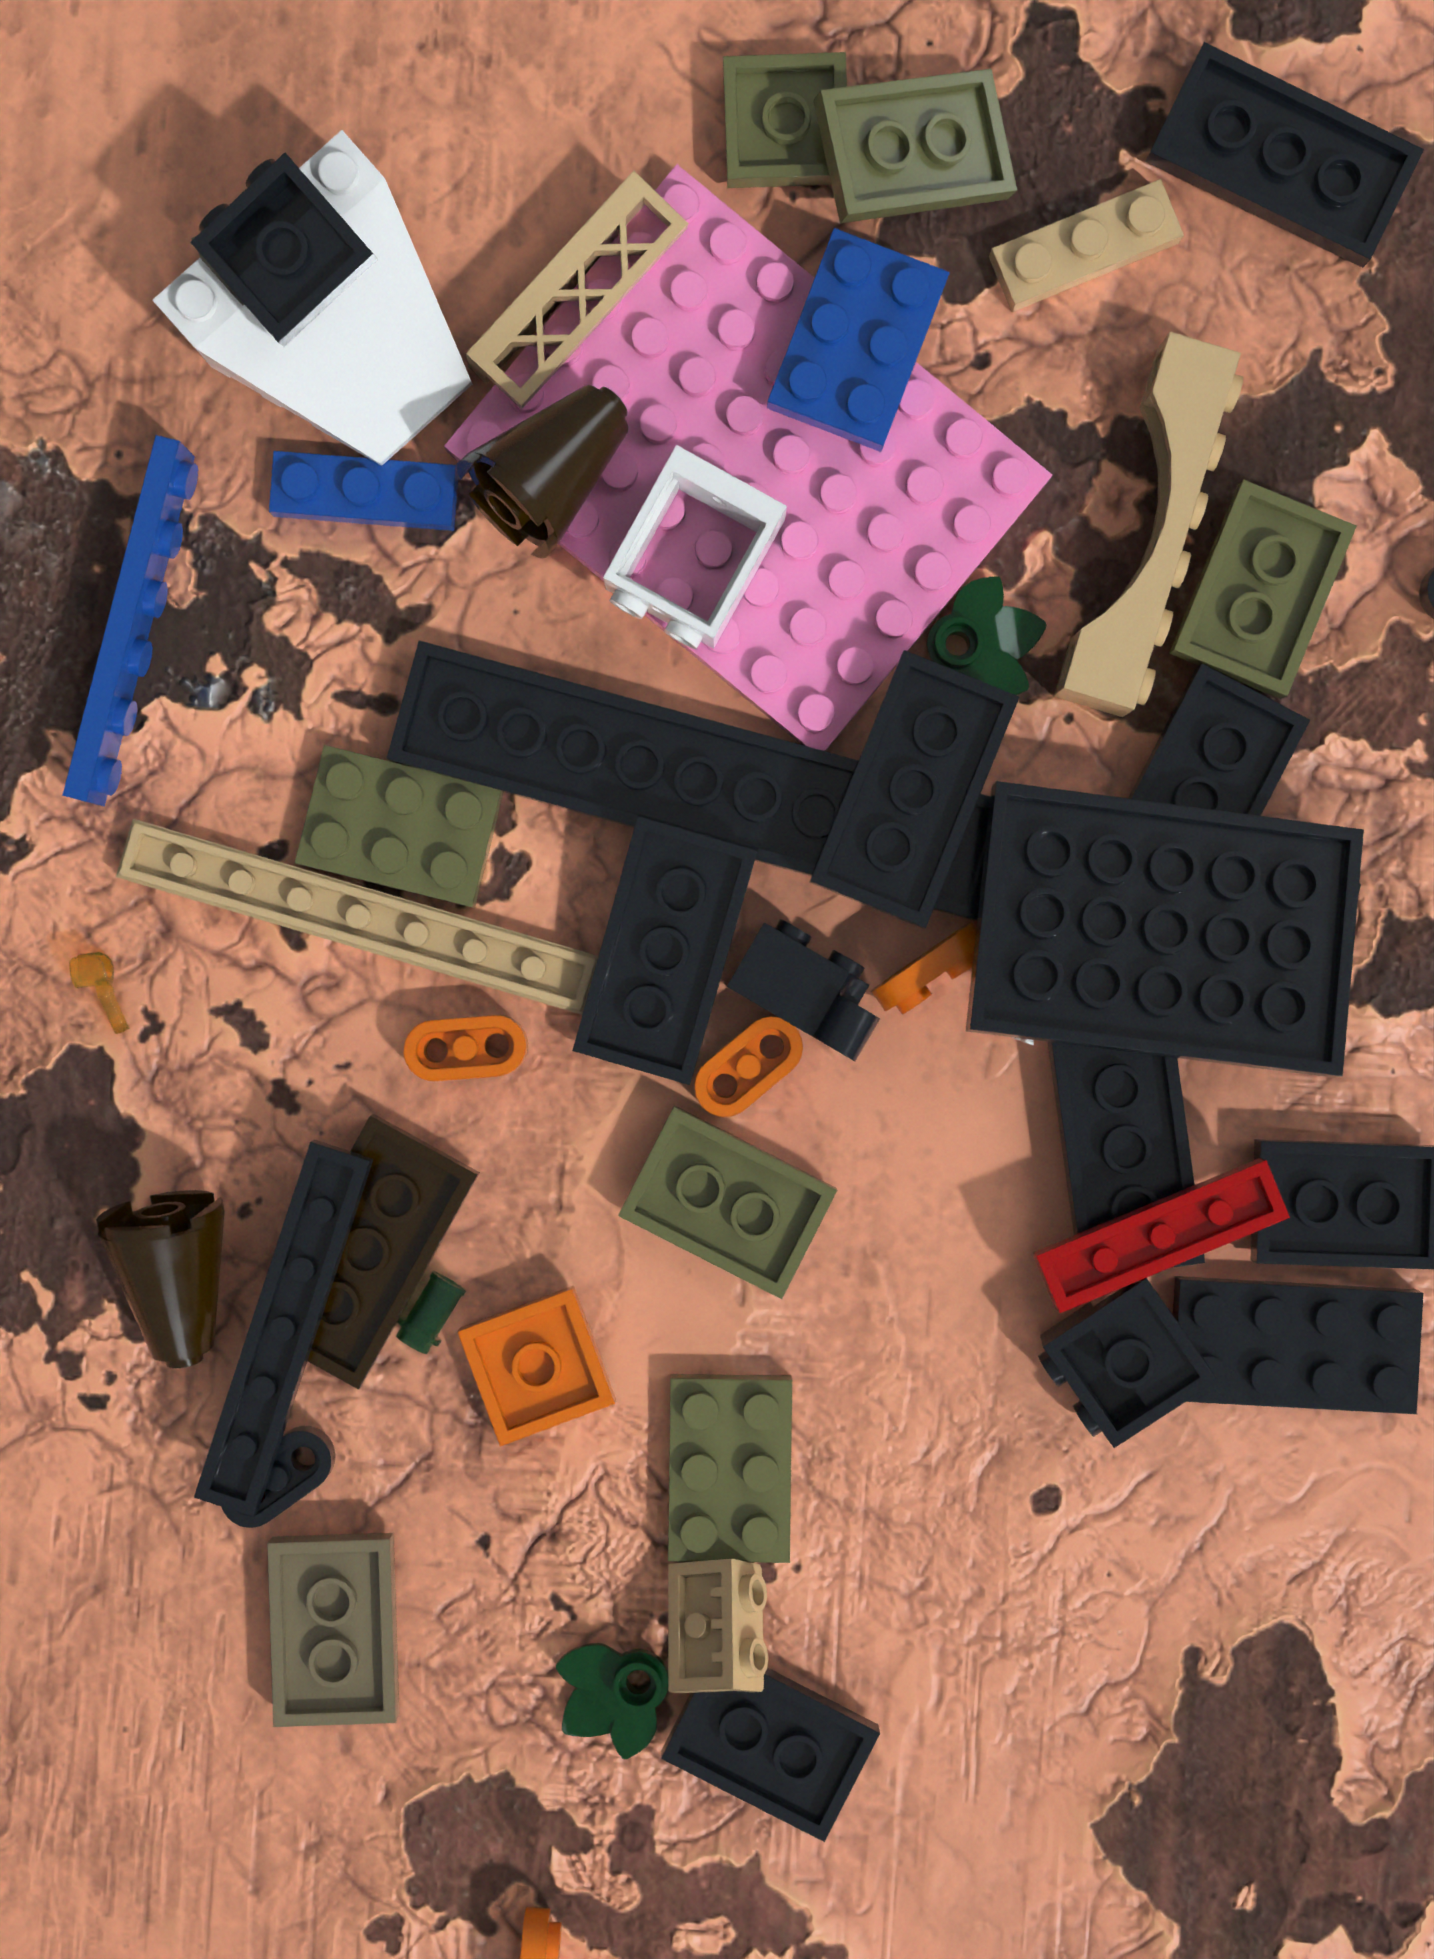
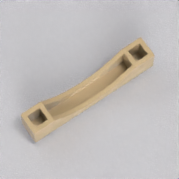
[1053,332,1243,717]

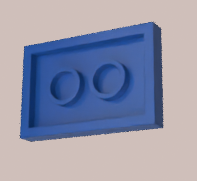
[767,228,950,452]

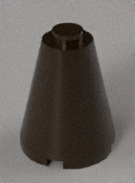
[456,385,628,558]
[96,1190,225,1368]

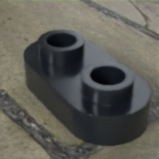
[222,1426,336,1528]

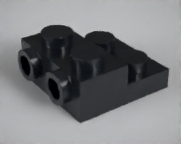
[190,152,378,347]
[1038,1278,1218,1448]

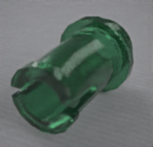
[396,1271,466,1354]

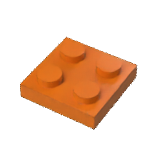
[457,1285,616,1447]

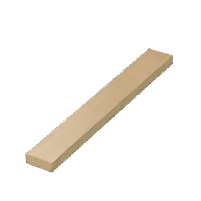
[116,819,599,1015]

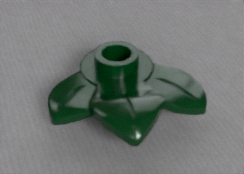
[926,576,1047,695]
[556,1643,668,1760]

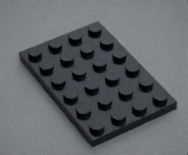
[966,781,1364,1078]

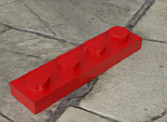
[1033,1158,1290,1313]

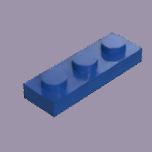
[269,451,459,531]

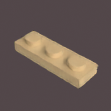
[989,179,1184,312]

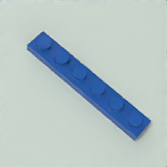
[62,435,198,807]

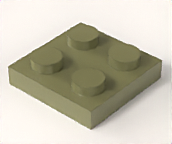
[723,52,847,188]

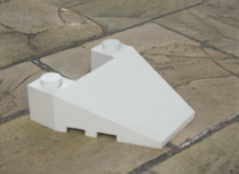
[153,130,473,466]

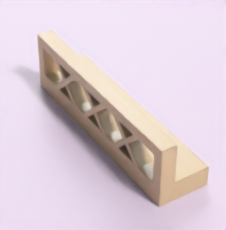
[466,171,689,409]

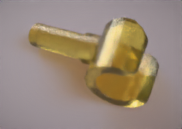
[69,952,129,1034]

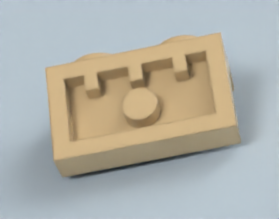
[668,1559,768,1693]

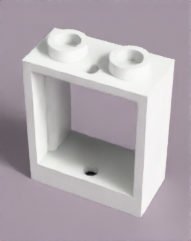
[603,445,787,649]

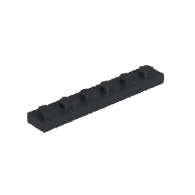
[194,1140,374,1517]

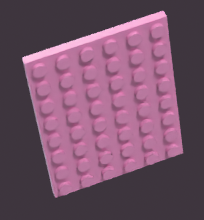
[444,164,1052,751]

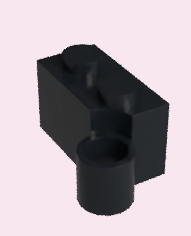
[727,919,880,1062]

